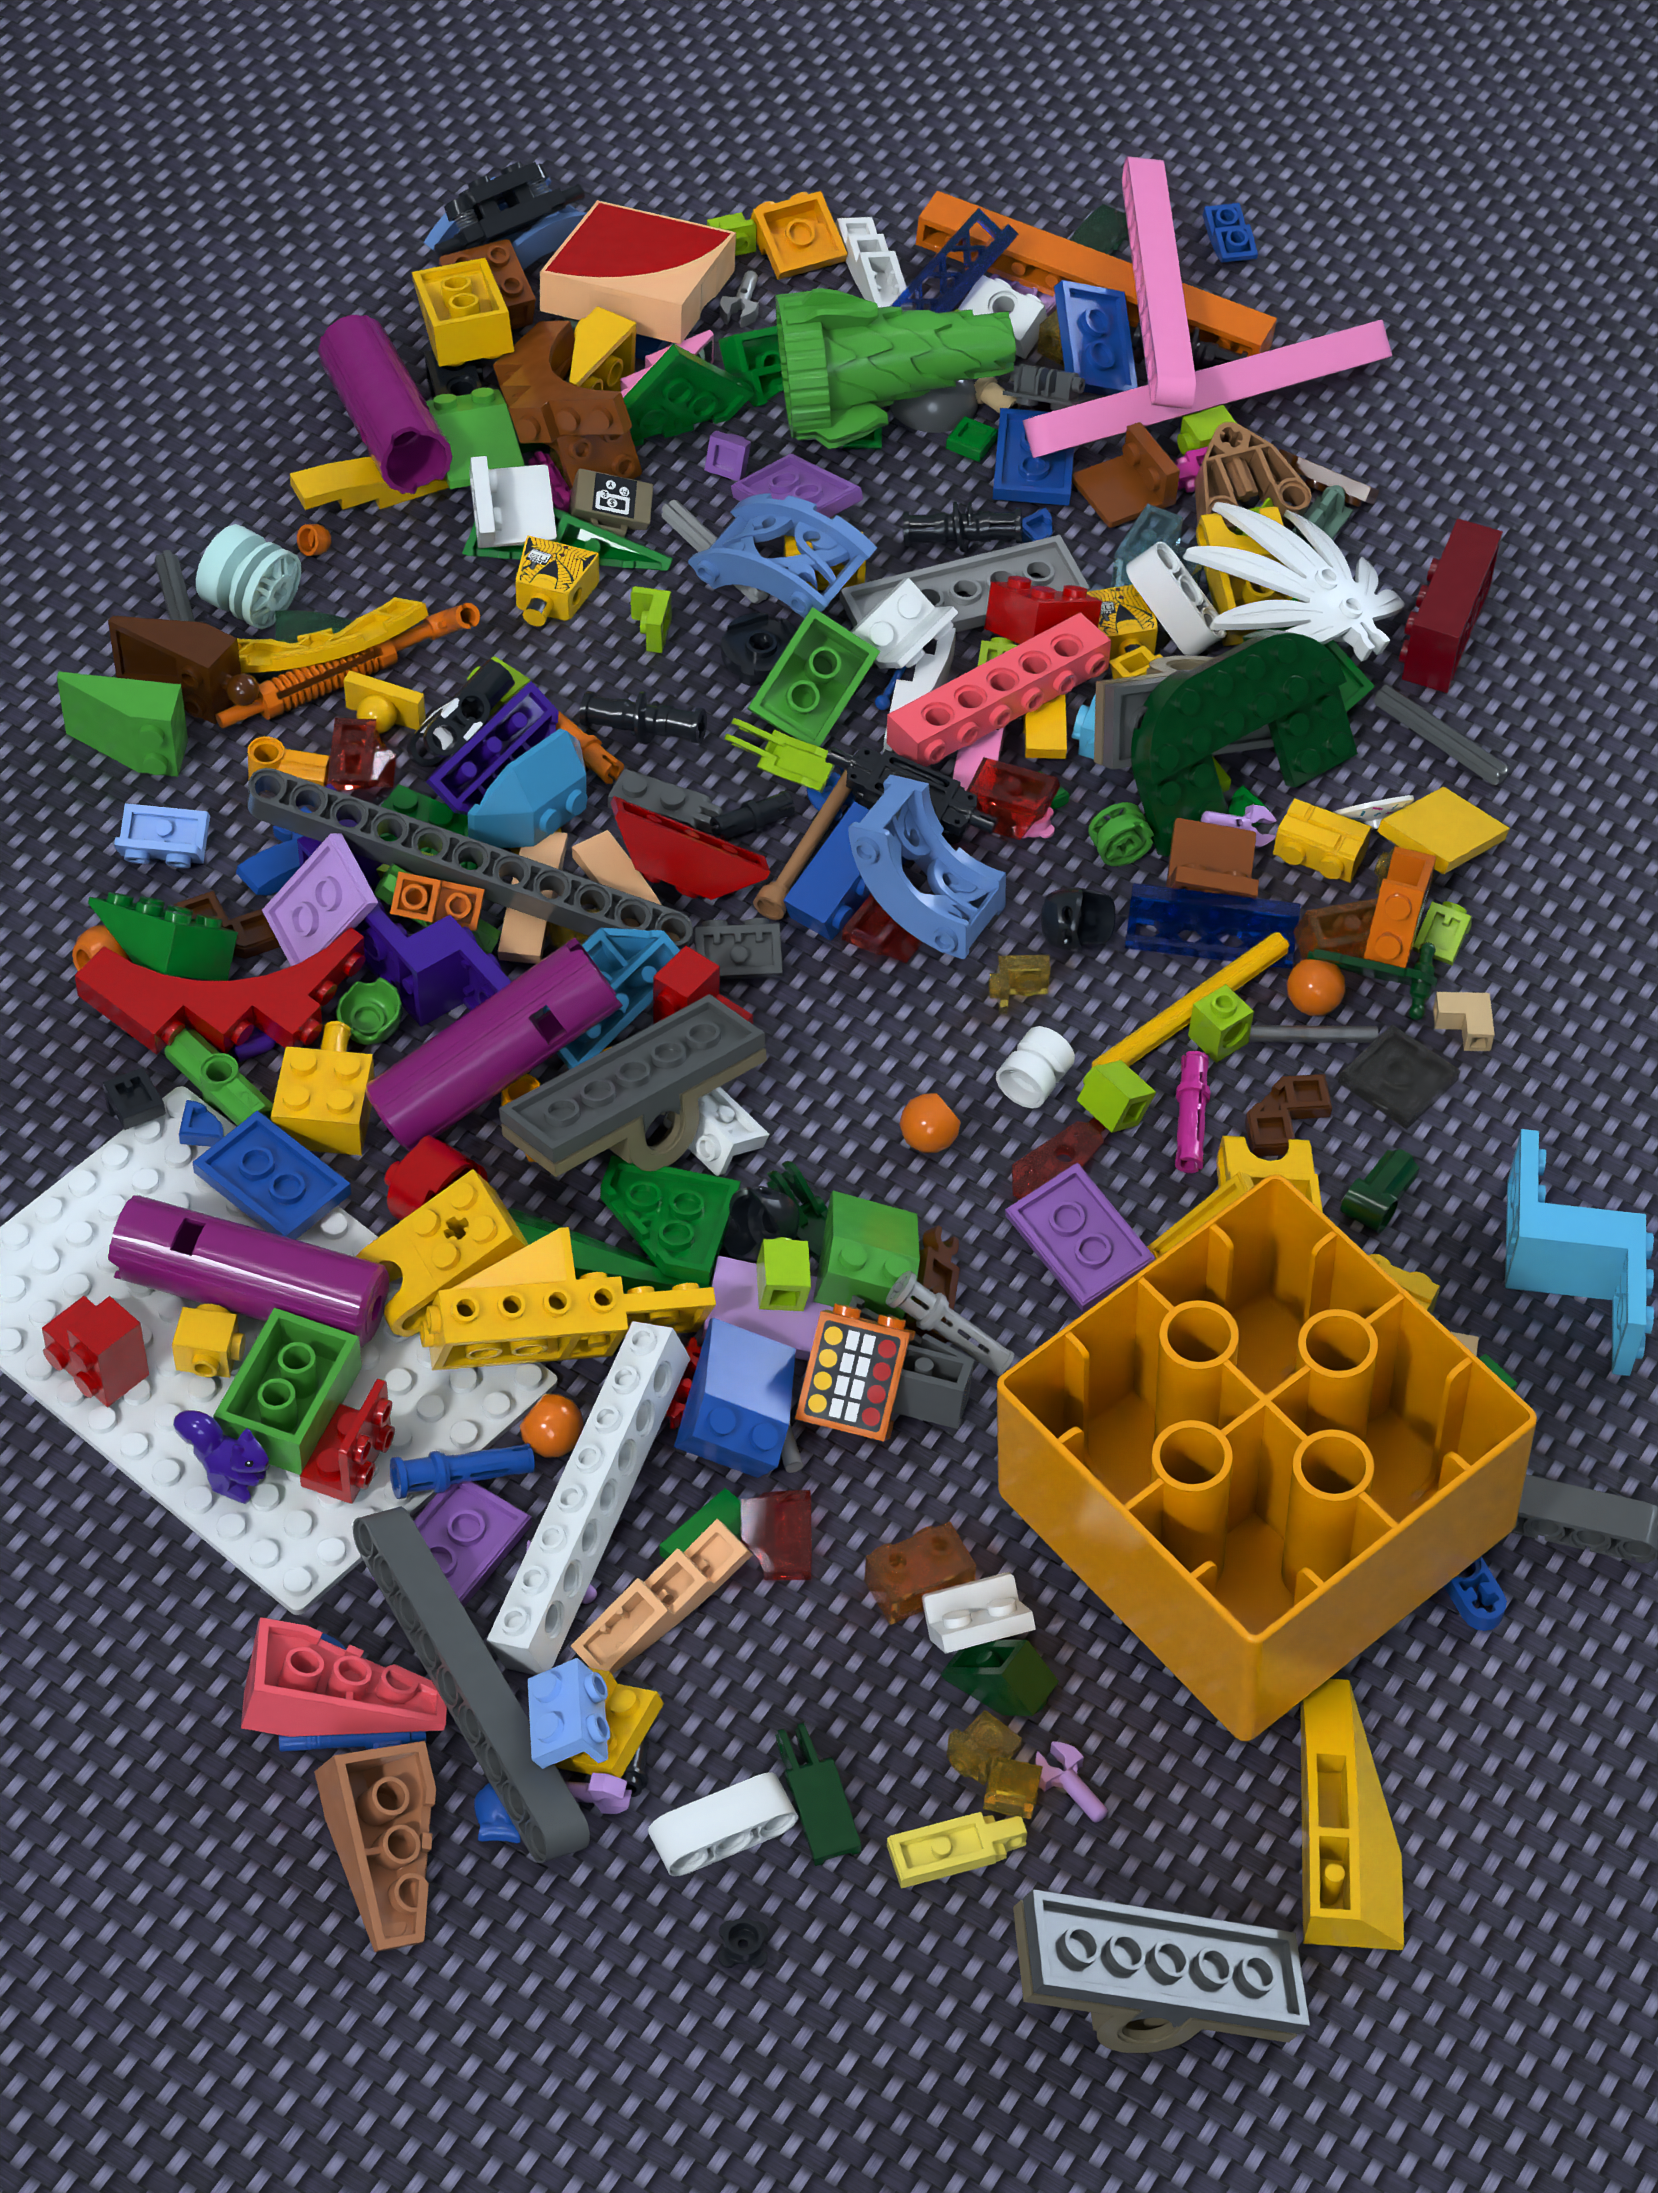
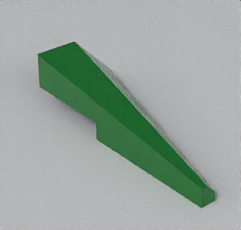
[718,326,783,407]
[462,506,674,571]
[507,1208,712,1294]

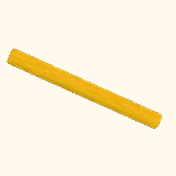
[1091,932,1289,1069]

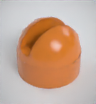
[297,524,332,556]

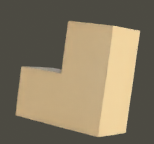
[1433,992,1495,1051]

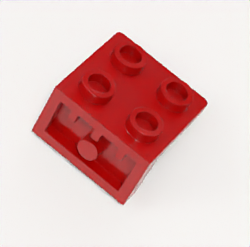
[300,1379,395,1504]

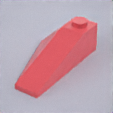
[241,1617,447,1737]

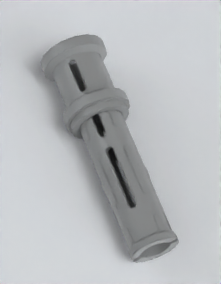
[886,1271,1014,1376]

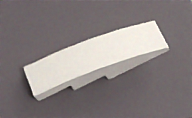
[835,217,912,311]
[883,628,956,755]

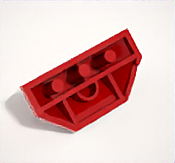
[611,796,770,900]

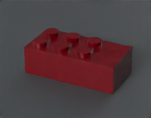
[1399,518,1503,693]

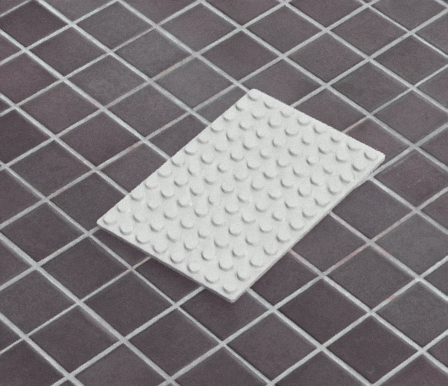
[0,1086,557,1615]

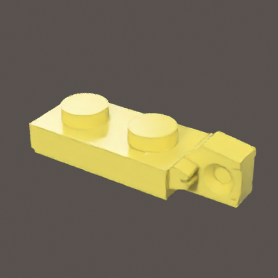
[887,1812,1027,1889]

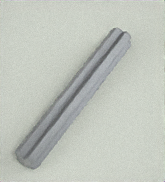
[662,500,769,604]

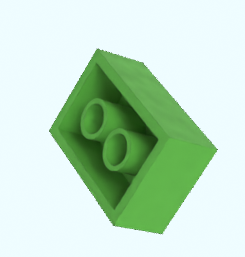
[213,1308,362,1475]

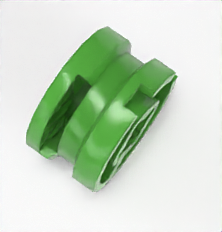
[1088,802,1154,866]

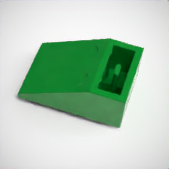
[88,892,238,981]

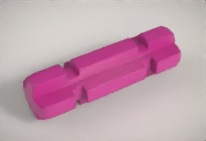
[528,451,571,513]

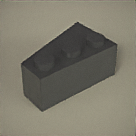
[849,1295,975,1429]

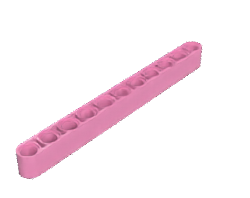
[1122,156,1196,409]
[1023,320,1392,458]

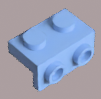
[114,803,210,868]
[528,1658,610,1769]

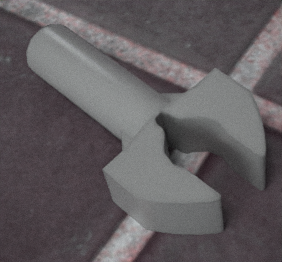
[720,271,759,328]

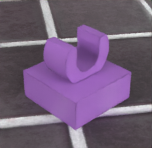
[704,431,751,481]

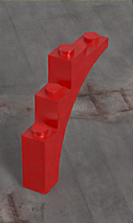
[75,927,365,1055]

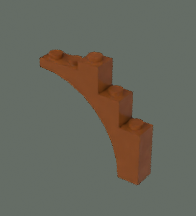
[493,321,632,443]

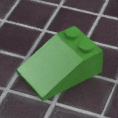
[425,388,525,489]
[747,607,880,747]
[57,672,188,777]
[813,1191,920,1319]

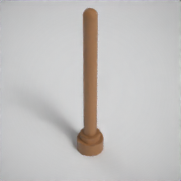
[753,770,851,920]

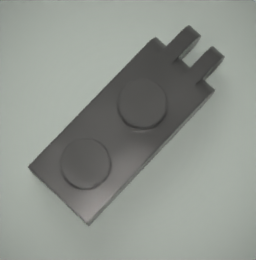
[608,769,723,833]

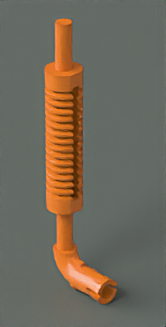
[216,603,480,729]

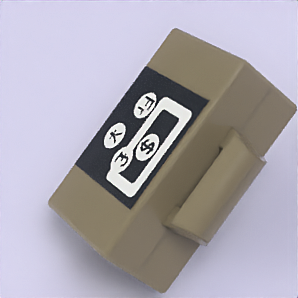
[568,468,653,537]

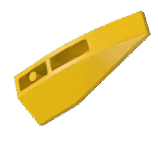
[1300,1679,1404,1950]

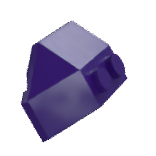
[426,681,559,816]

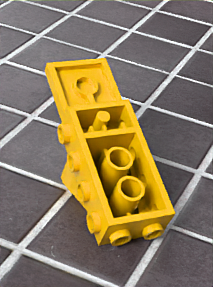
[420,1227,716,1371]

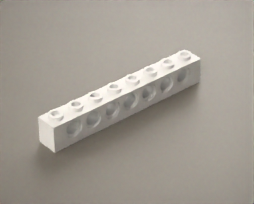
[486,1321,691,1675]

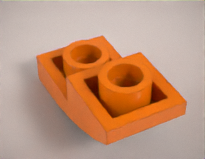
[390,871,486,931]

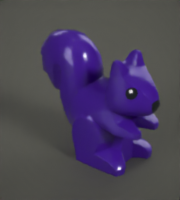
[173,1410,270,1504]

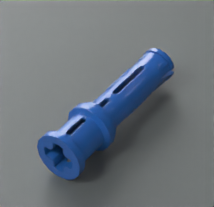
[390,1443,535,1499]

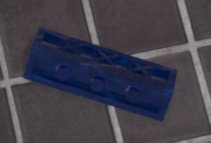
[890,208,1019,313]
[1125,883,1301,969]

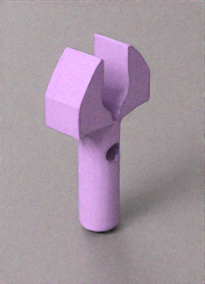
[1201,804,1276,849]
[1034,1741,1108,1823]
[564,1773,632,1814]

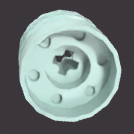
[196,524,301,629]

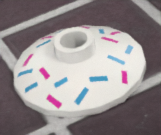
[1333,795,1414,830]

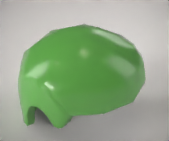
[336,978,403,1045]

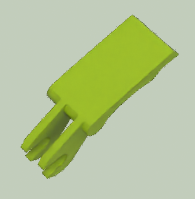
[723,718,835,793]

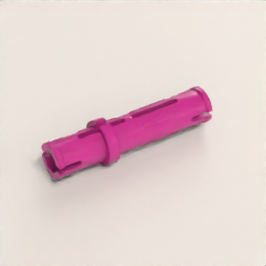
[1175,1051,1211,1173]

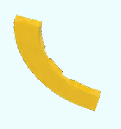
[237,597,429,673]

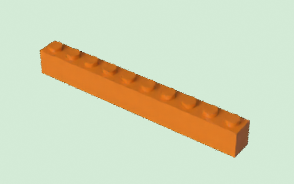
[915,191,1277,357]

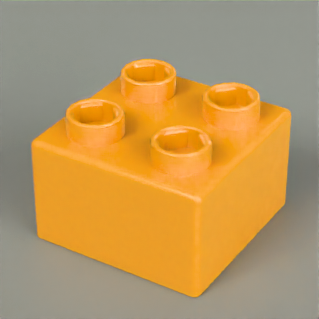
[997,1174,1537,1741]

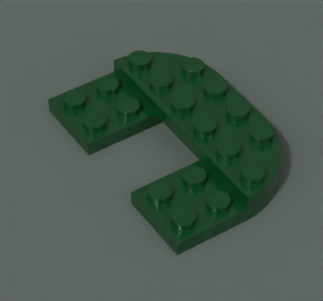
[1131,630,1358,857]

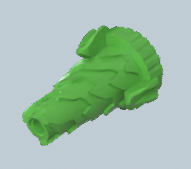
[775,288,1016,449]

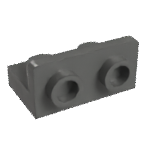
[694,918,783,979]

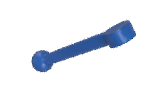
[875,666,907,710]

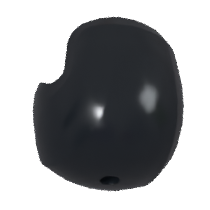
[1041,887,1116,952]
[723,1186,800,1262]

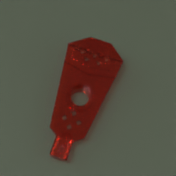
[1011,1117,1106,1200]

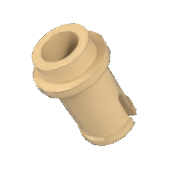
[974,377,1021,413]

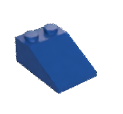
[674,1318,796,1478]

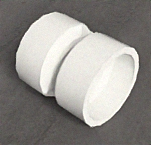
[996,1026,1075,1108]

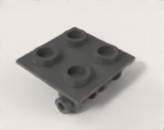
[1003,364,1104,410]

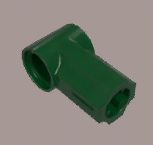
[1340,1148,1420,1233]

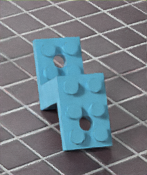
[1505,1129,1654,1376]

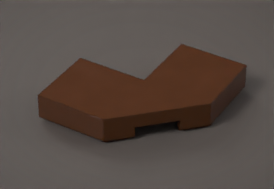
[174,891,281,959]
[1245,1074,1332,1157]

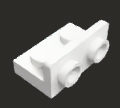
[663,1087,769,1176]
[922,1572,1036,1654]

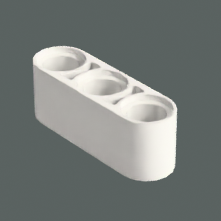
[1126,542,1226,656]
[648,1772,798,1877]

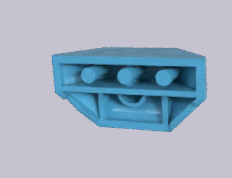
[468,728,588,848]
[543,928,680,1069]

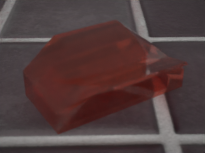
[328,718,396,790]
[967,757,1060,840]
[842,890,923,963]
[741,1490,812,1580]

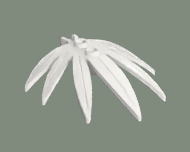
[1183,502,1405,662]

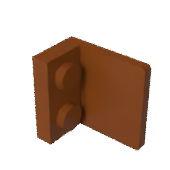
[439,239,536,330]
[1072,422,1180,528]
[544,430,642,490]
[1165,818,1259,912]

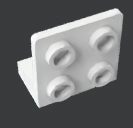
[469,456,557,548]
[850,578,958,669]

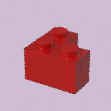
[984,576,1102,644]
[653,946,753,1024]
[42,1296,150,1408]

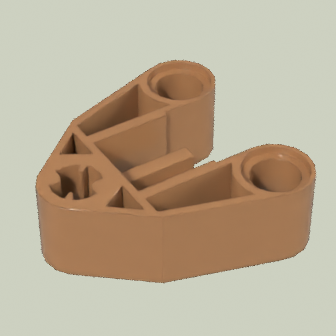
[1194,422,1312,532]

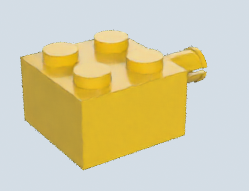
[271,1021,375,1156]

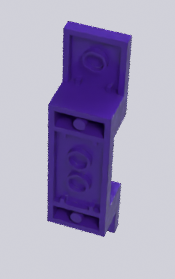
[297,783,511,1027]

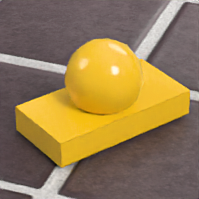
[344,671,426,734]

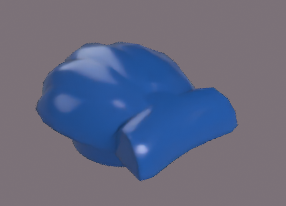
[474,1782,521,1843]

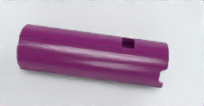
[318,315,452,494]
[366,938,623,1151]
[108,1195,389,1348]

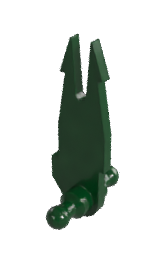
[1307,942,1438,1020]

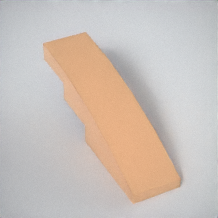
[572,830,681,942]
[498,832,568,964]
[571,1519,753,1674]

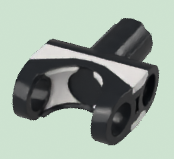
[407,659,515,767]

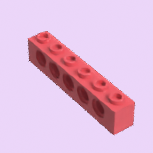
[886,612,1111,767]

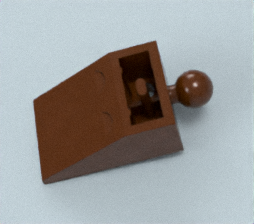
[108,616,259,724]

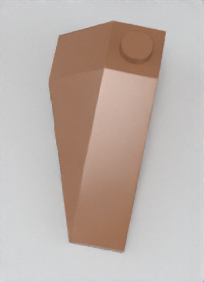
[314,1741,436,1952]

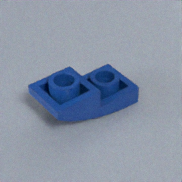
[1202,203,1258,263]
[236,838,300,895]

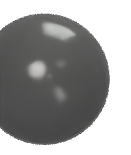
[889,379,979,433]

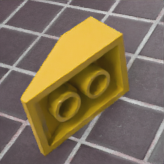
[411,258,514,367]
[569,306,636,391]

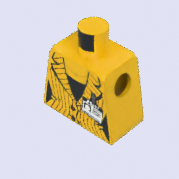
[515,535,599,627]
[1087,585,1158,661]

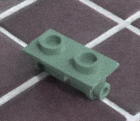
[1292,485,1353,550]

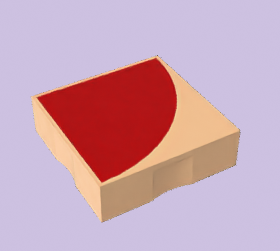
[540,200,736,344]

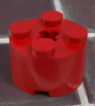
[384,1135,488,1221]

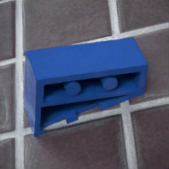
[783,801,907,941]

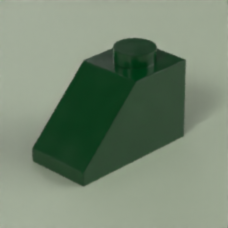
[941,1640,1059,1716]

